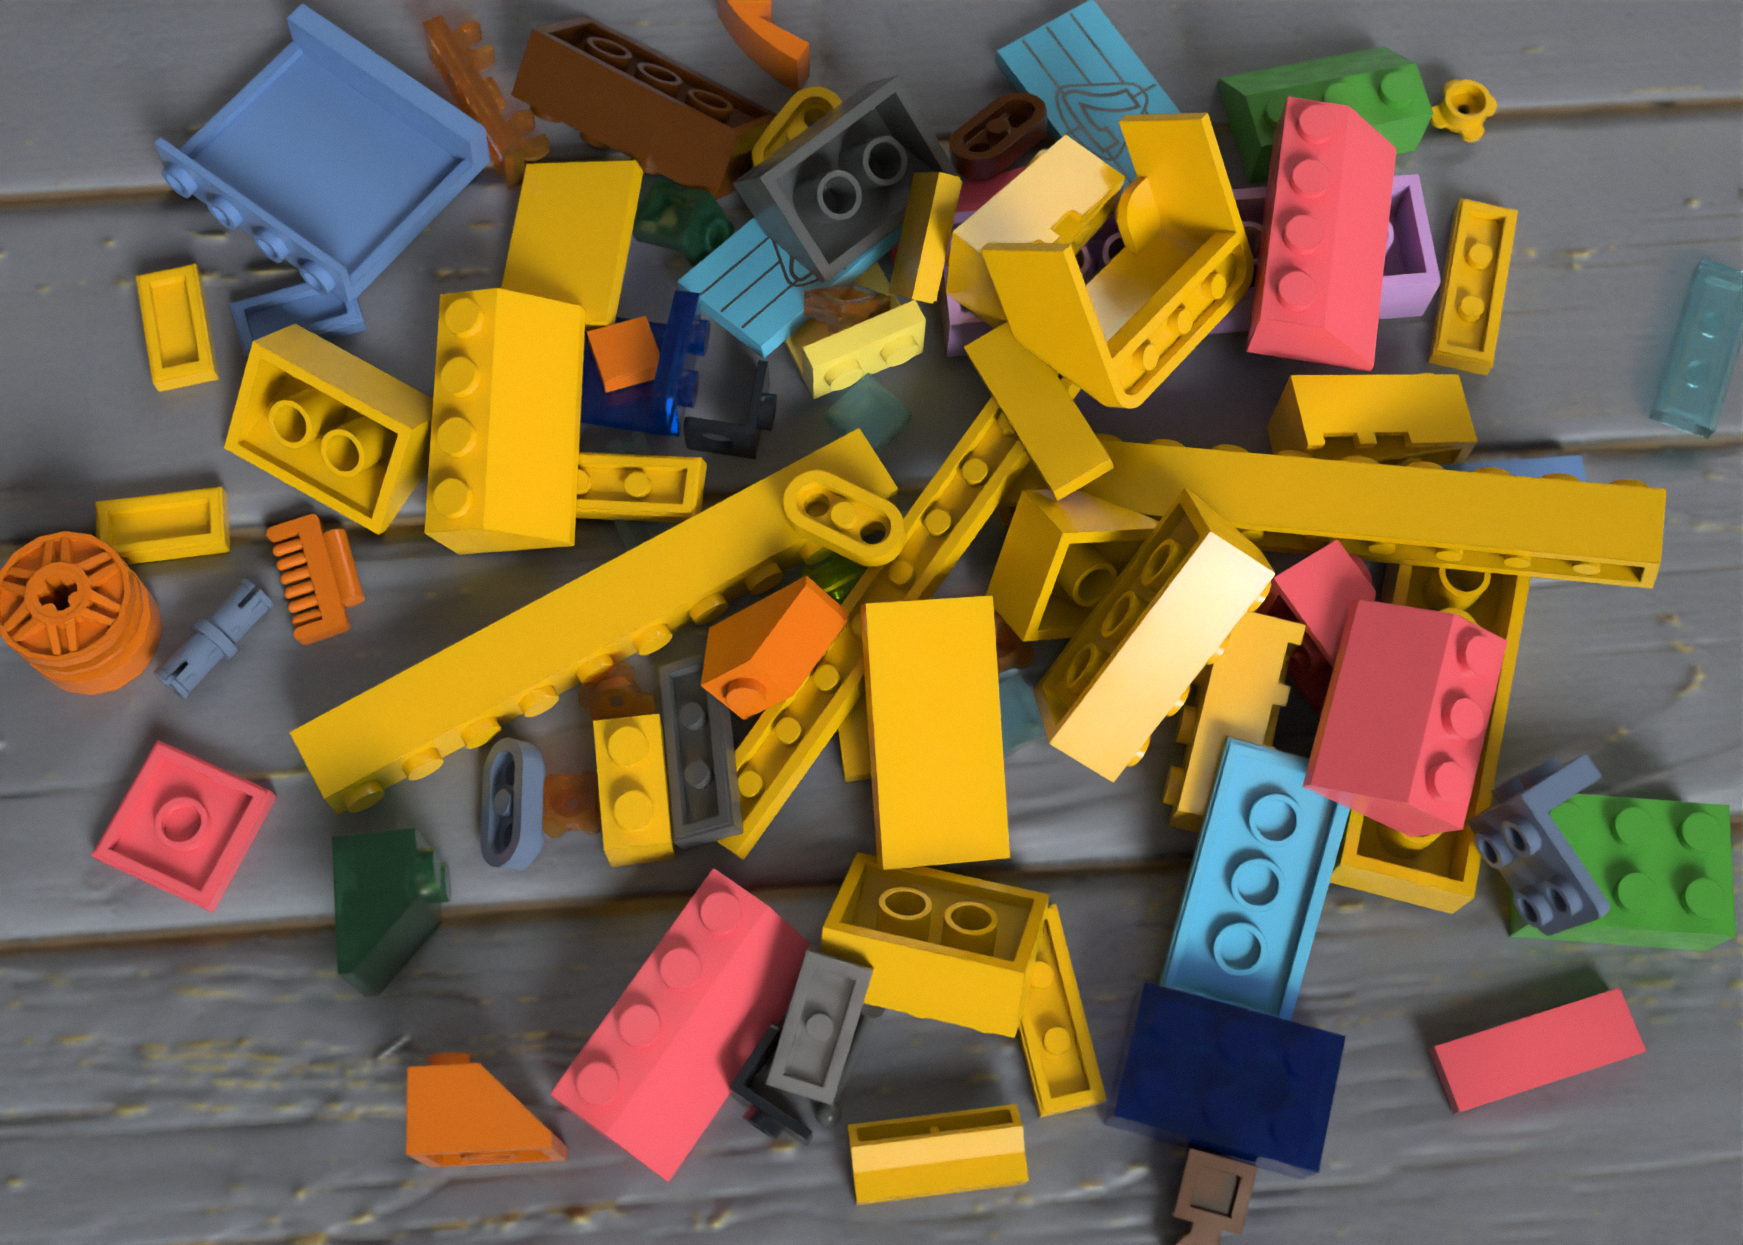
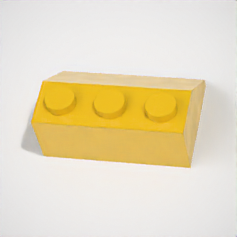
[224,323,433,535]
[820,852,1050,1038]

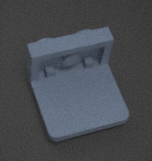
[1467,753,1610,936]

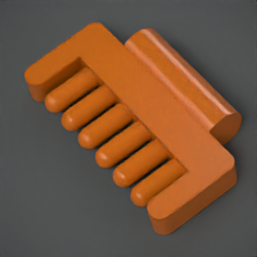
[266,514,365,645]

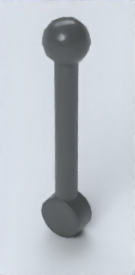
[815,1003,885,1127]

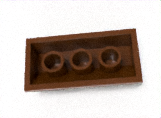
[511,16,777,202]

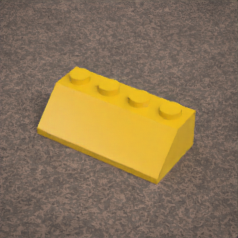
[424,288,586,555]
[1033,488,1276,783]

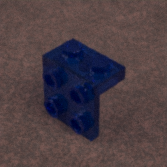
[580,290,711,437]

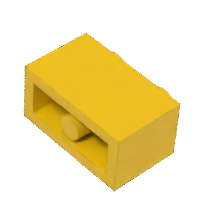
[593,714,676,867]

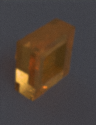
[803,283,891,333]

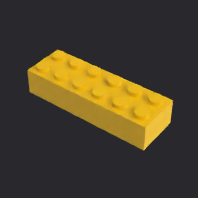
[1330,563,1531,914]

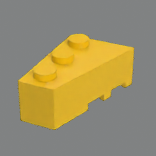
[1162,612,1306,833]

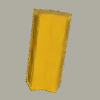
[847,1104,1029,1205]

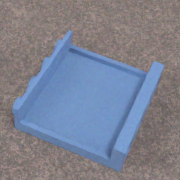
[154,3,491,302]

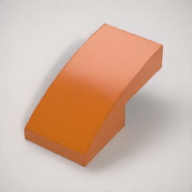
[717,0,810,92]

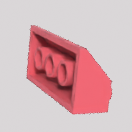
[1246,96,1396,372]
[550,868,810,1183]

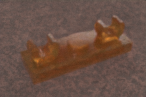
[423,15,550,190]

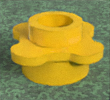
[1430,80,1497,142]

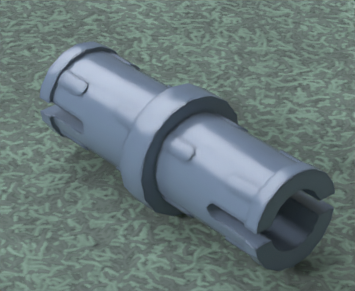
[153,578,274,700]

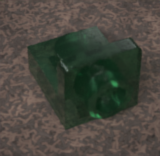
[632,180,734,268]

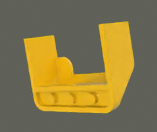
[980,112,1254,409]

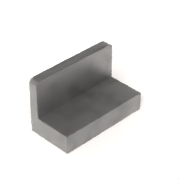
[766,943,874,1105]

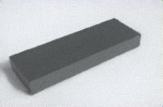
[657,652,743,850]

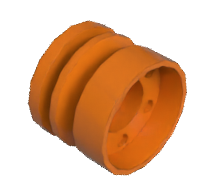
[0,531,163,695]

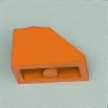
[700,576,849,720]

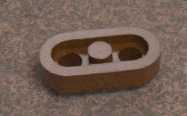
[949,92,1047,181]

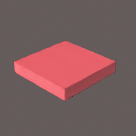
[91,740,277,914]

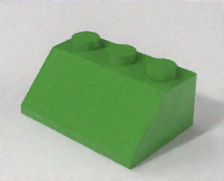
[1217,47,1433,183]

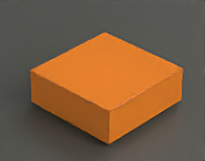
[587,316,665,393]

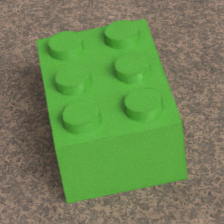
[1508,794,1736,951]

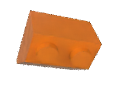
[406,1052,568,1168]

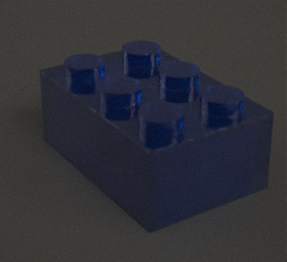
[1104,981,1346,1180]

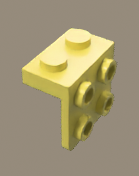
[784,262,926,400]

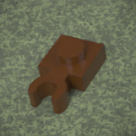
[1171,1145,1258,1245]

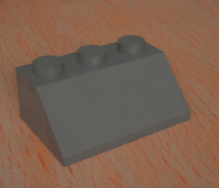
[733,75,961,282]

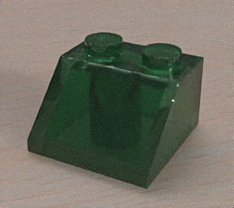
[332,828,451,997]

